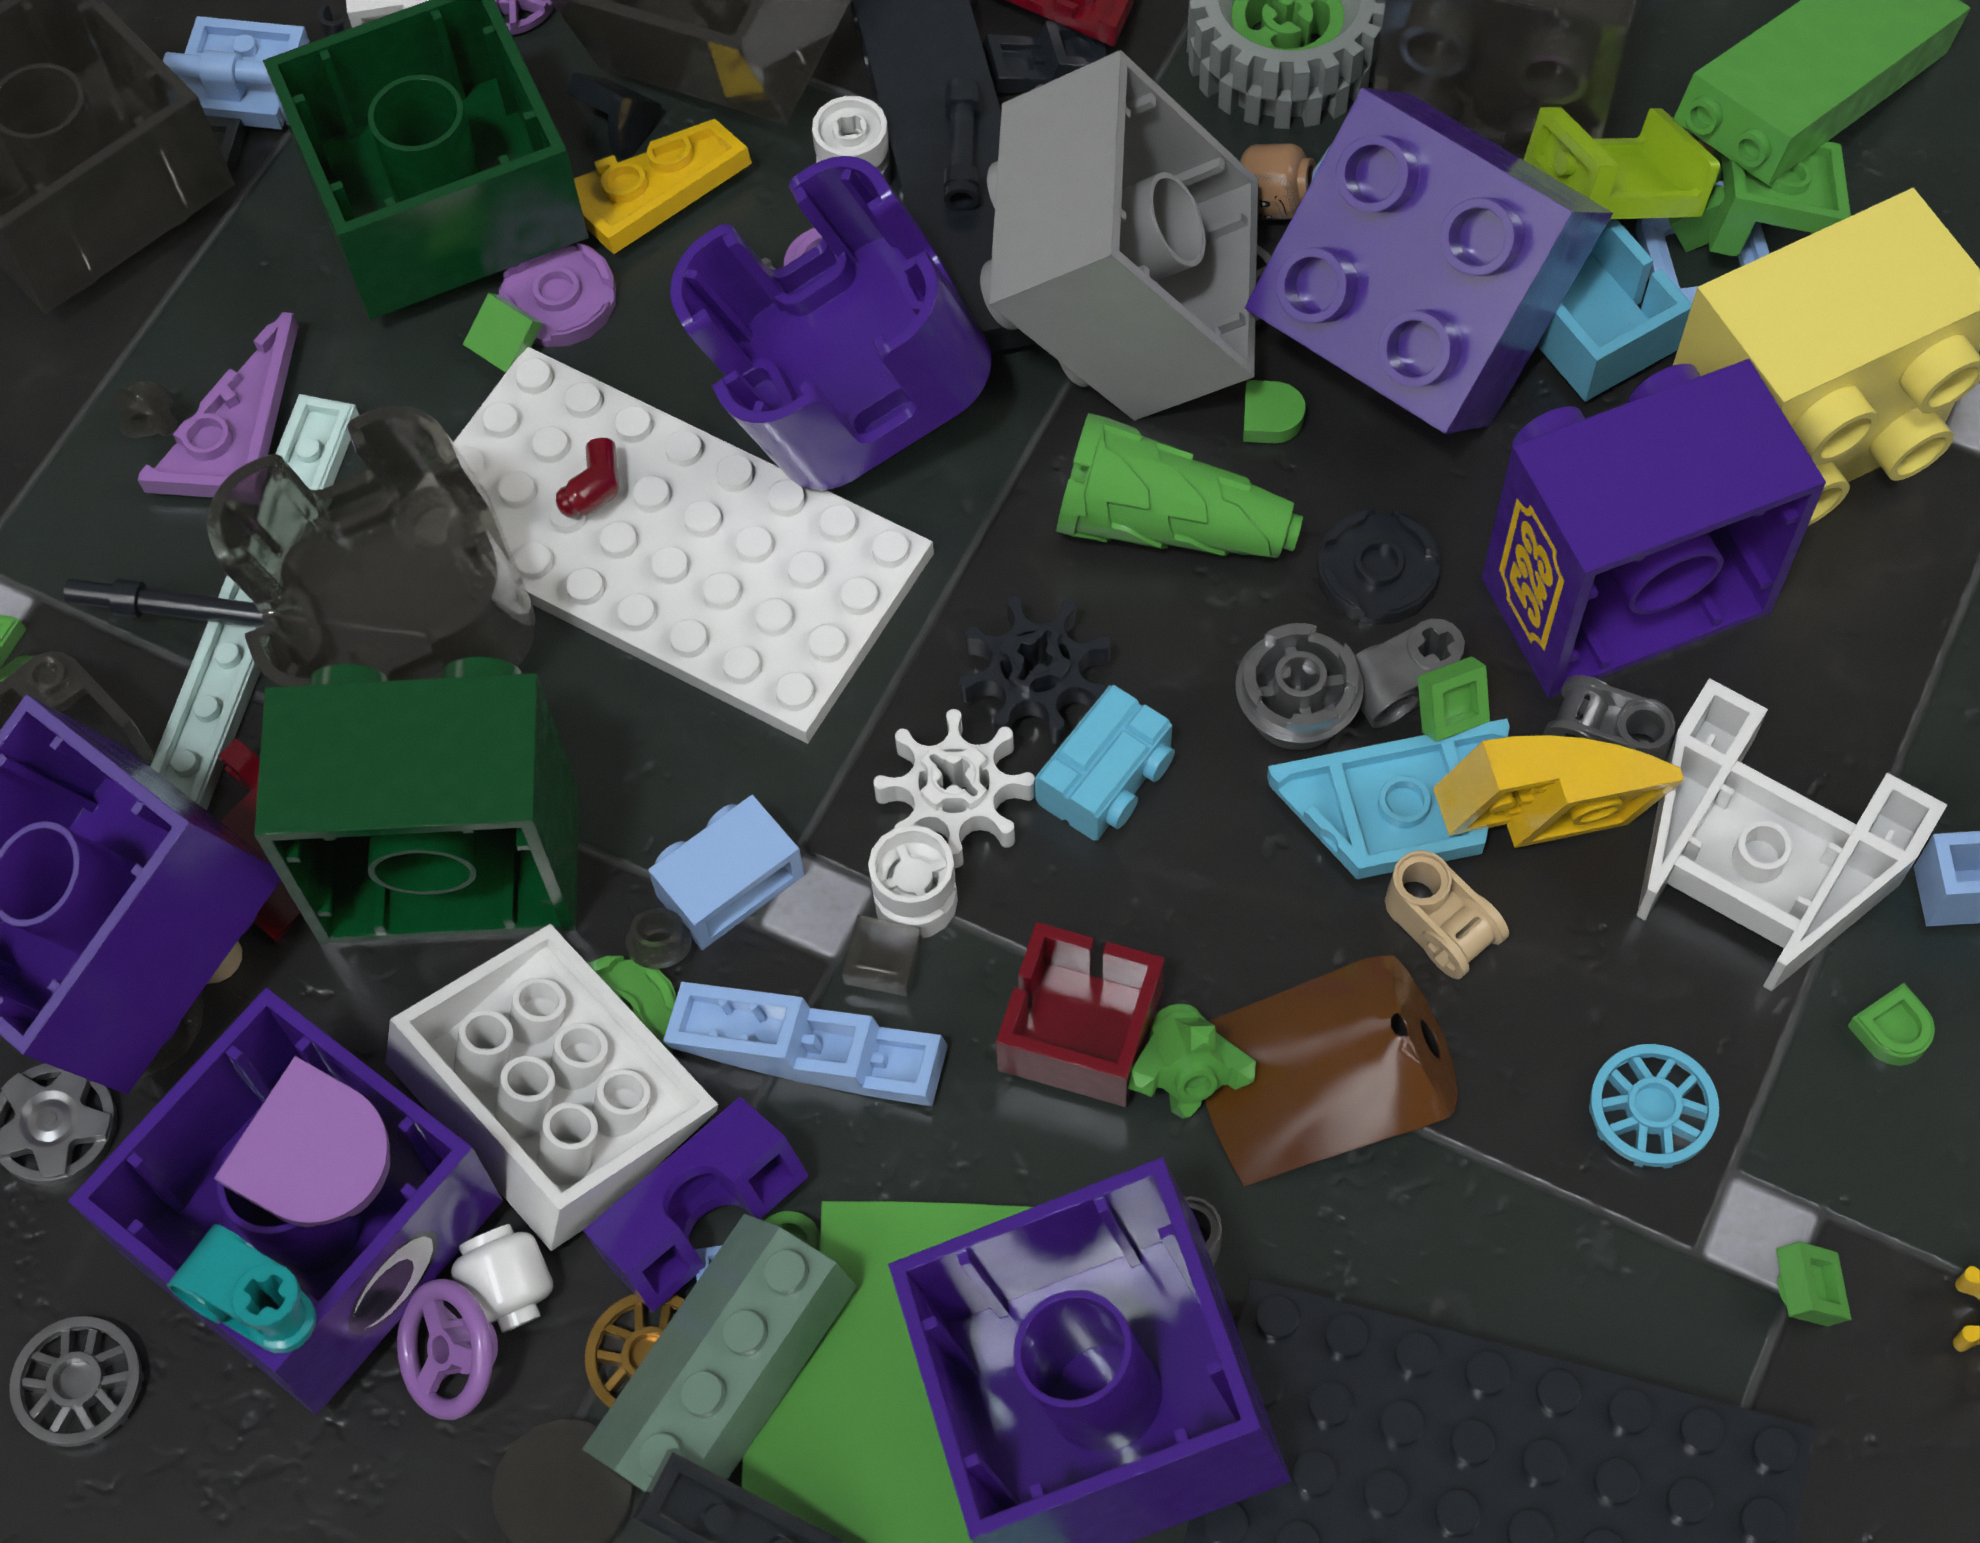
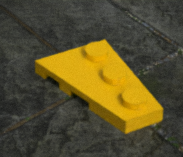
[574,119,752,254]

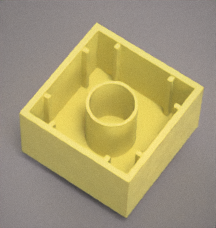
[1673,187,1980,526]

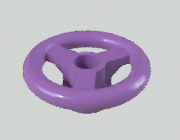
[397,1279,498,1420]

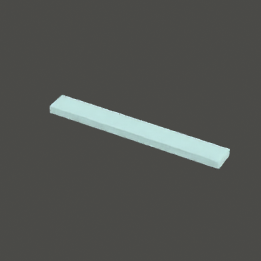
[150,394,360,811]

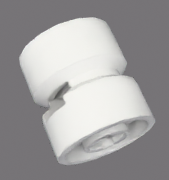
[812,96,892,185]
[868,825,958,940]

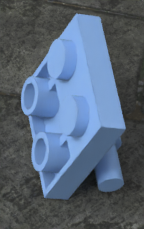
[163,16,309,129]

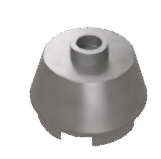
[1236,623,1364,750]

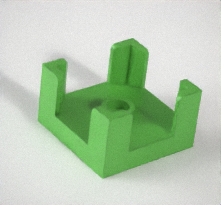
[1708,141,1851,256]

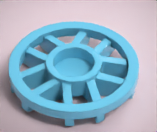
[1589,1044,1719,1169]

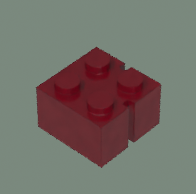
[996,922,1165,1107]

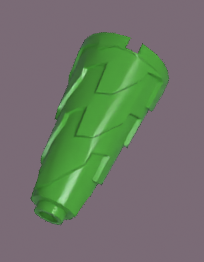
[1056,413,1303,558]

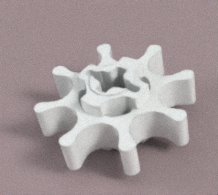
[874,709,1035,868]

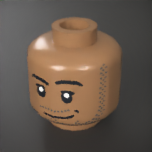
[1240,144,1316,221]

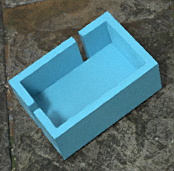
[1537,219,1692,402]

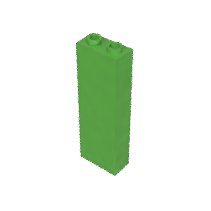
[1673,0,1971,185]

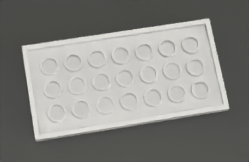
[392,347,934,744]

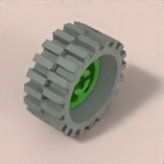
[1187,0,1390,129]

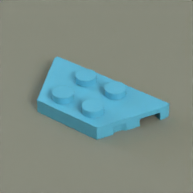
[1267,718,1510,879]

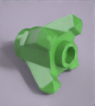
[1128,1004,1256,1119]

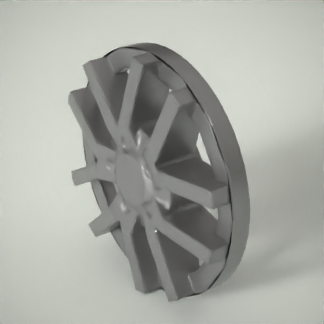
[9,1316,144,1447]

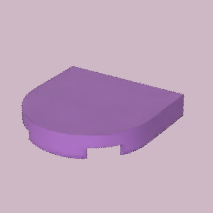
[214,1056,390,1227]

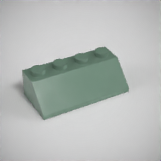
[583,1214,857,1492]

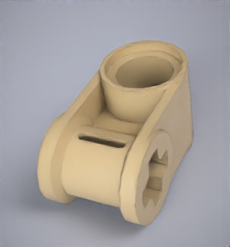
[1385,850,1509,980]

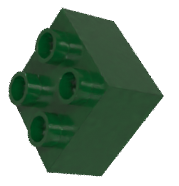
[263,0,589,320]
[254,657,579,944]

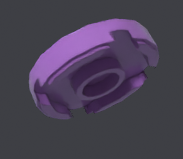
[499,242,616,347]

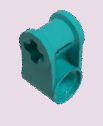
[167,1224,317,1353]

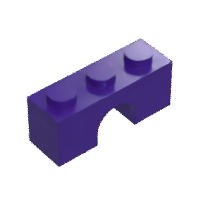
[583,1097,809,1312]

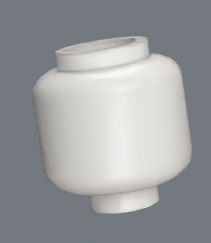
[451,1224,553,1333]

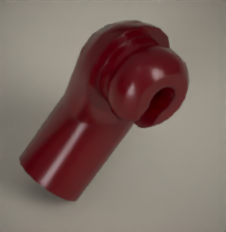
[555,438,619,519]

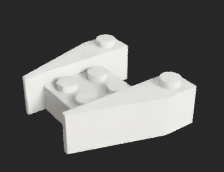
[1637,678,1947,991]

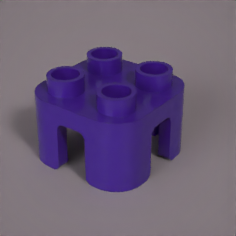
[670,156,991,490]

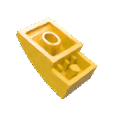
[1433,735,1684,848]

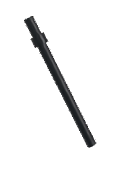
[64,578,434,650]

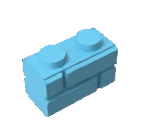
[1035,685,1175,841]

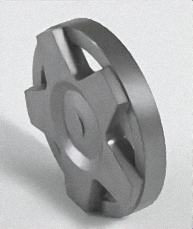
[0,1063,118,1186]

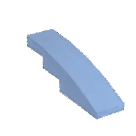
[663,982,948,1107]

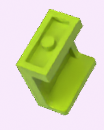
[1524,107,1720,219]

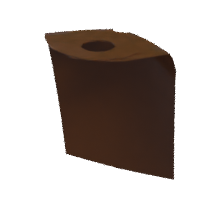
[1205,955,1458,1187]

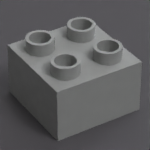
[980,50,1258,421]

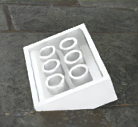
[386,924,718,1251]

